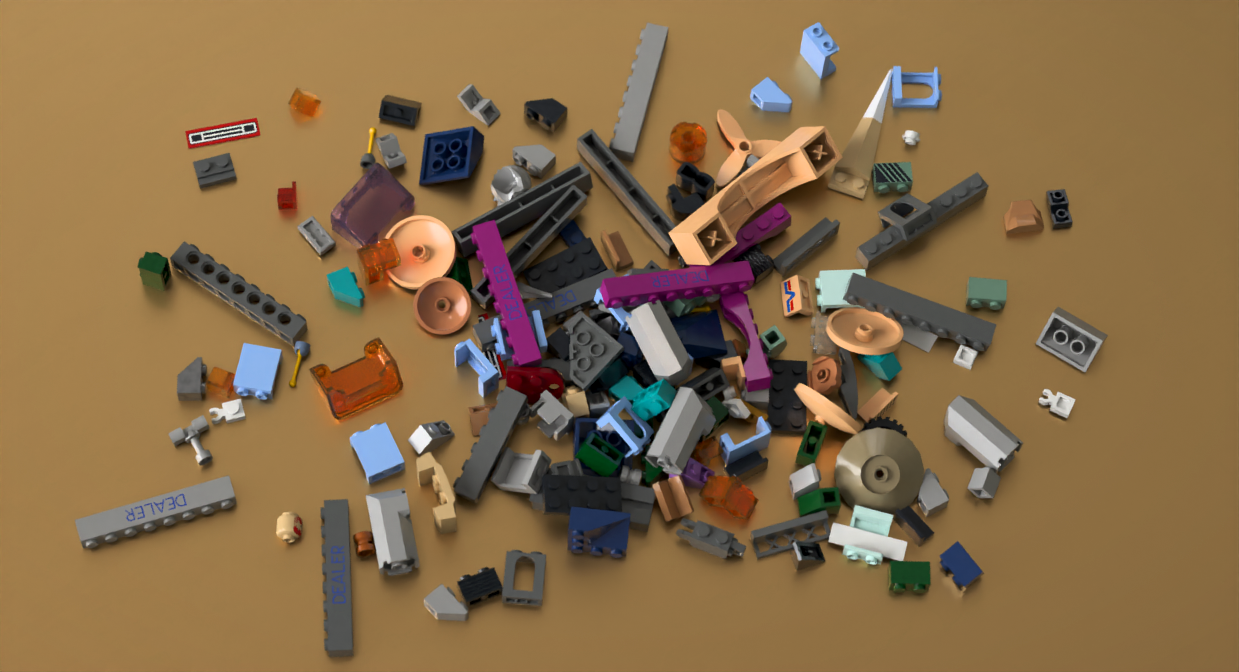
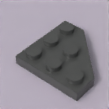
[569,312,625,391]

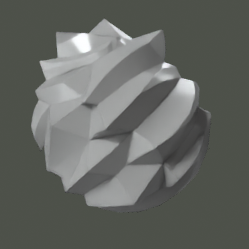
[491,165,532,206]

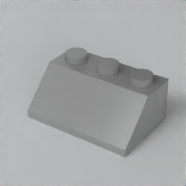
[1035,307,1108,372]

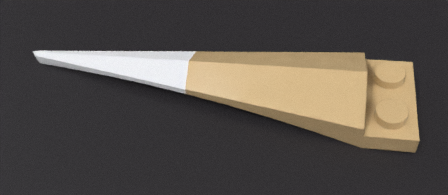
[828,69,892,199]

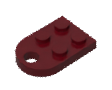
[505,366,564,403]

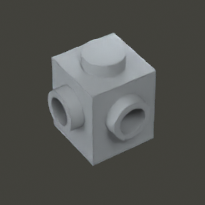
[968,467,1001,498]

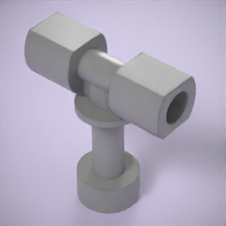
[168,415,213,465]

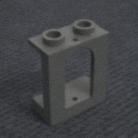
[878,193,938,241]
[502,550,546,606]

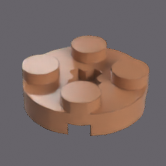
[807,356,842,395]

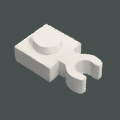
[1039,389,1076,418]
[722,398,751,419]
[209,399,246,424]

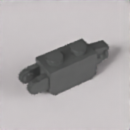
[676,519,746,558]

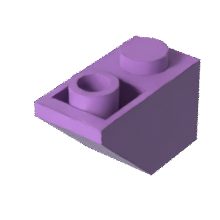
[669,457,715,490]

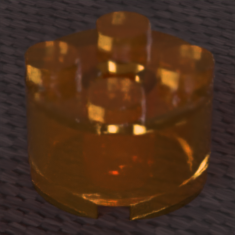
[669,122,707,164]

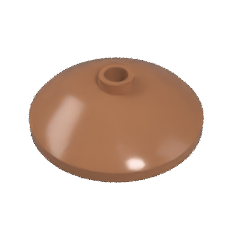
[413,277,471,334]

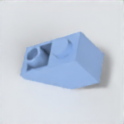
[750,77,793,112]

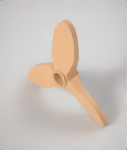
[716,109,781,189]

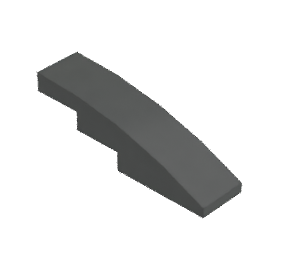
[838,347,858,420]

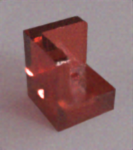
[277,181,298,210]

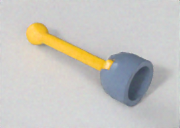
[289,341,311,387]

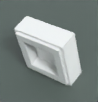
[953,345,978,370]

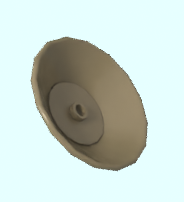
[834,427,924,515]

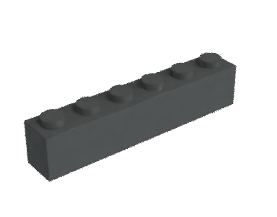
[453,386,528,504]

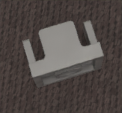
[529,390,574,441]

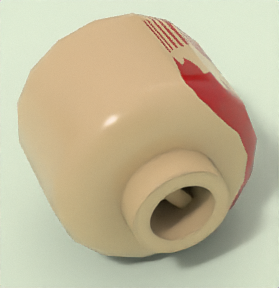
[276,512,303,543]

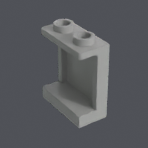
[491,447,552,494]

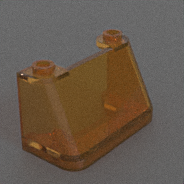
[309,337,403,420]

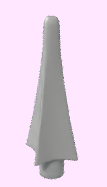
[517,281,553,299]

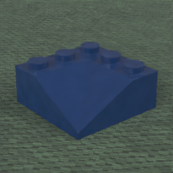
[567,507,631,558]

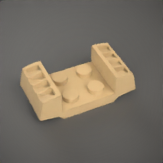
[416,452,457,534]

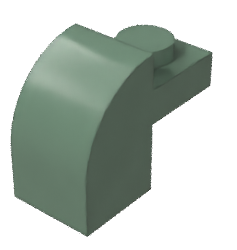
[745,325,787,360]

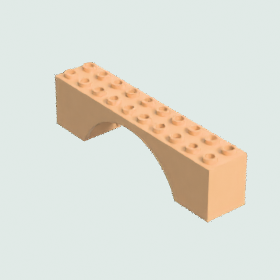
[668,126,843,265]

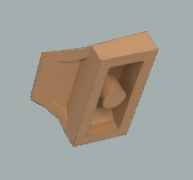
[1003,200,1044,234]

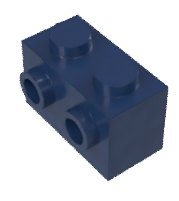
[617,332,644,371]
[940,541,984,588]

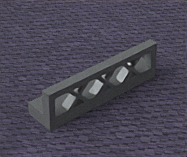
[773,217,840,277]
[750,510,831,559]

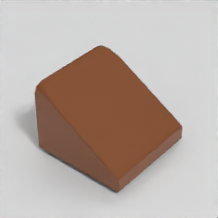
[732,339,748,363]

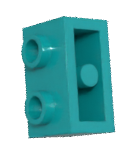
[631,378,677,422]

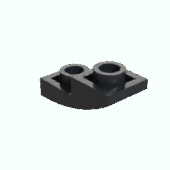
[1046,189,1073,229]

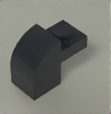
[666,184,705,221]

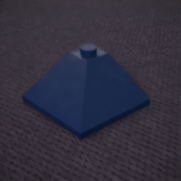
[419,126,485,185]
[669,309,728,359]
[573,418,634,477]

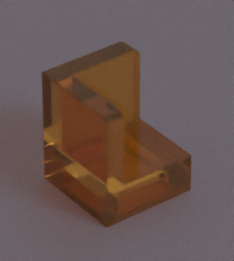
[288,87,321,117]
[206,367,235,398]
[693,436,723,467]

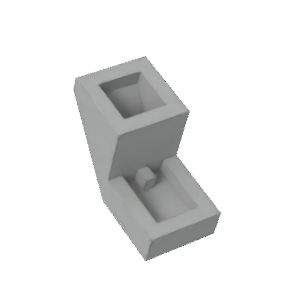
[457,84,501,126]
[375,133,407,169]

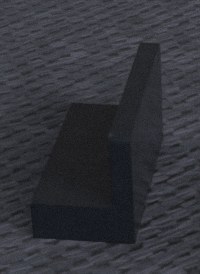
[379,95,422,126]
[724,450,769,486]
[893,505,934,547]

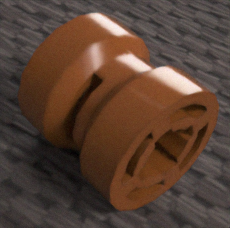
[353,531,376,557]

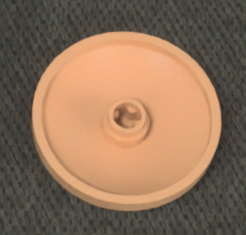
[381,215,457,290]
[826,307,904,355]
[794,383,863,435]

